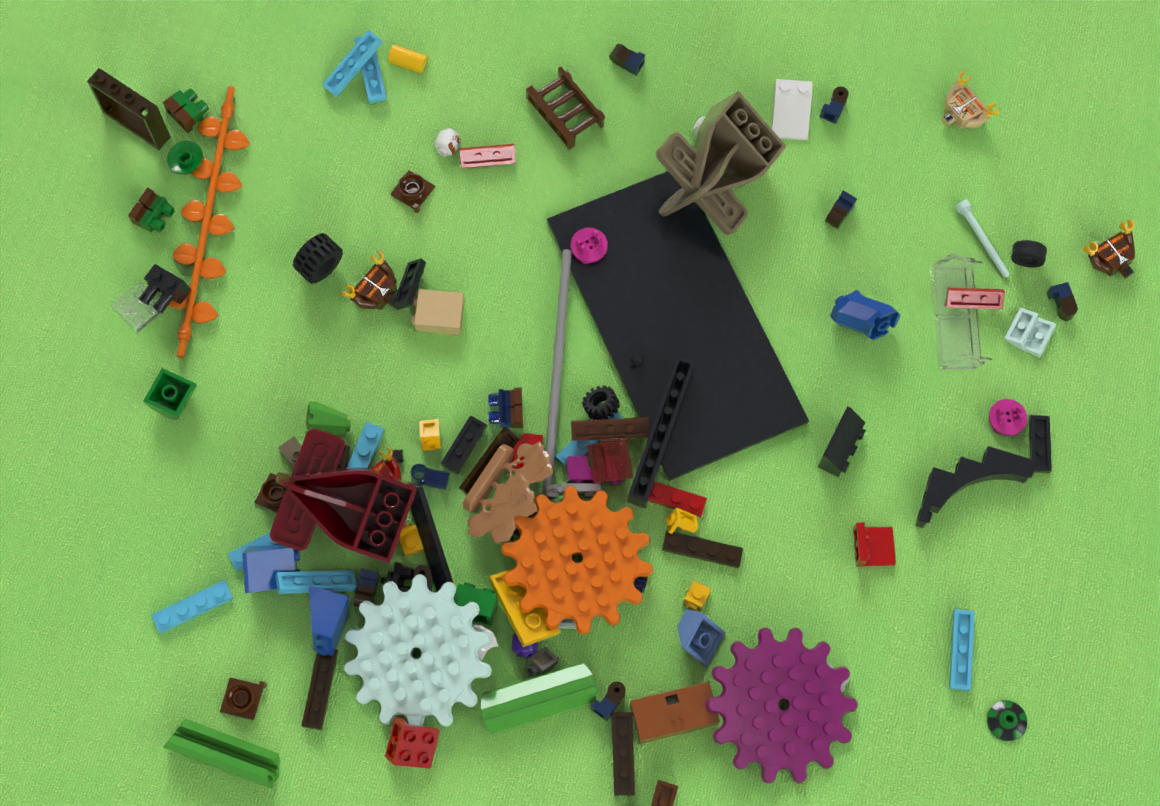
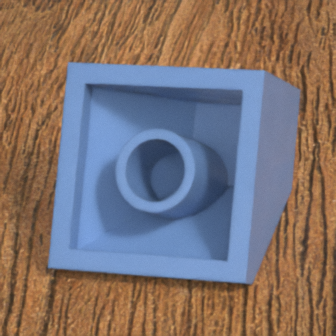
[677,609,726,667]

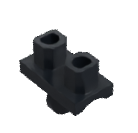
[381,562,414,592]

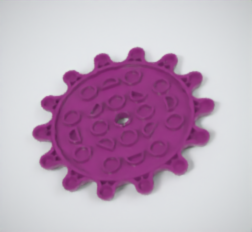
[705,628,858,783]

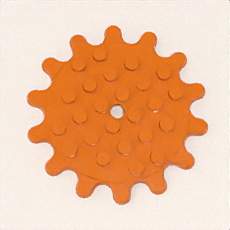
[501,486,653,635]

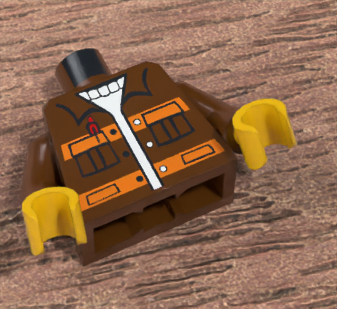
[1083,220,1135,279]
[341,251,397,310]

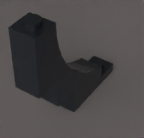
[915,446,1035,528]

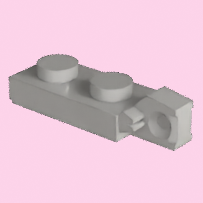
[545,483,601,499]

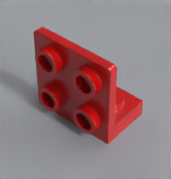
[853,522,896,567]
[385,717,440,769]

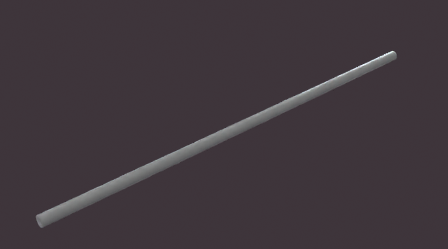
[542,249,572,501]

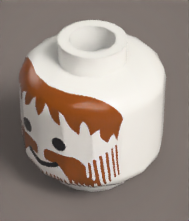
[434,128,461,157]

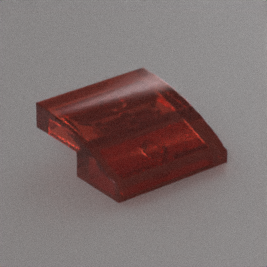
[587,439,634,484]

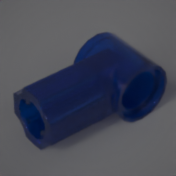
[411,464,450,490]

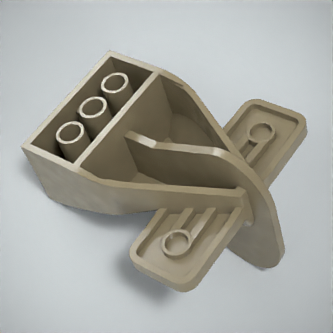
[656,91,786,235]

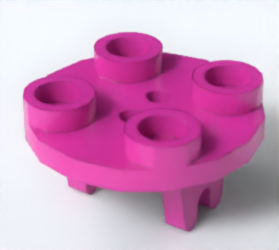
[571,228,608,264]
[989,399,1027,436]

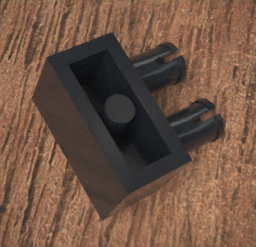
[138,264,192,314]

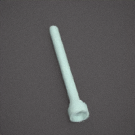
[955,199,1009,278]

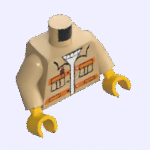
[941,71,1000,129]

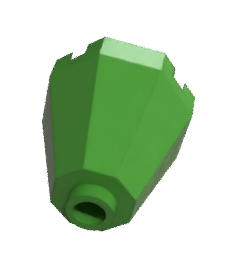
[305,401,351,437]

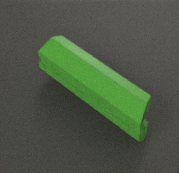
[481,663,598,734]
[163,719,280,788]

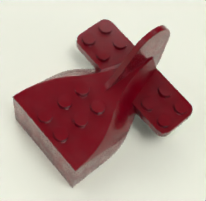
[270,428,417,564]

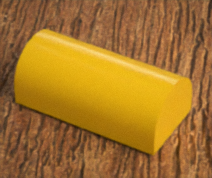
[388,44,428,74]

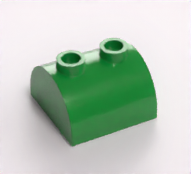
[143,368,197,420]

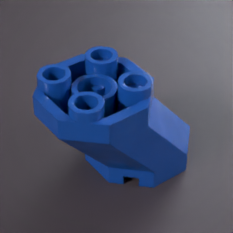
[830,290,901,340]

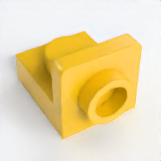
[419,419,441,451]
[666,508,698,534]
[399,524,424,557]
[683,581,711,612]

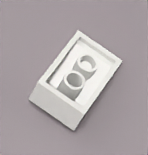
[772,79,812,140]

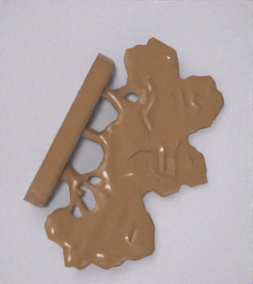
[463,441,553,544]

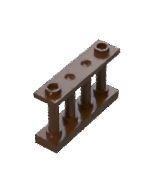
[526,66,605,150]

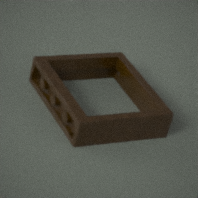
[87,68,170,150]

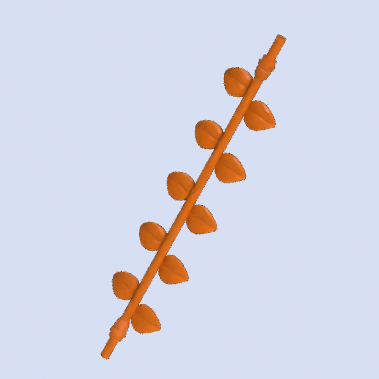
[168,86,250,359]

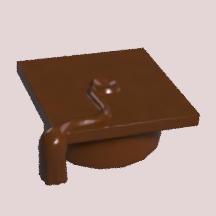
[390,170,435,213]
[255,473,286,513]
[220,677,267,720]

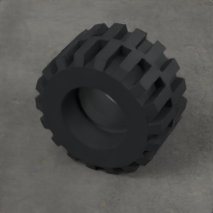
[293,233,343,284]

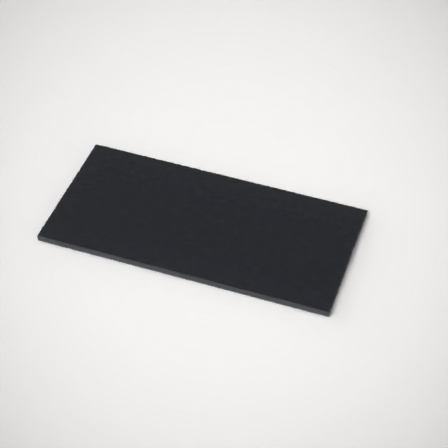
[547,171,809,481]

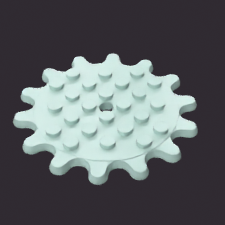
[344,574,492,727]

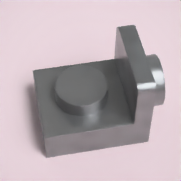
[524,646,559,677]

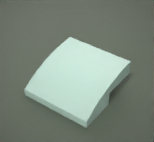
[1005,307,1056,358]

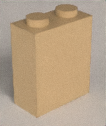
[411,289,465,335]

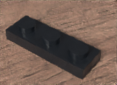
[393,258,426,310]
[441,415,487,475]
[1029,415,1052,473]

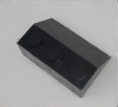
[818,406,866,477]

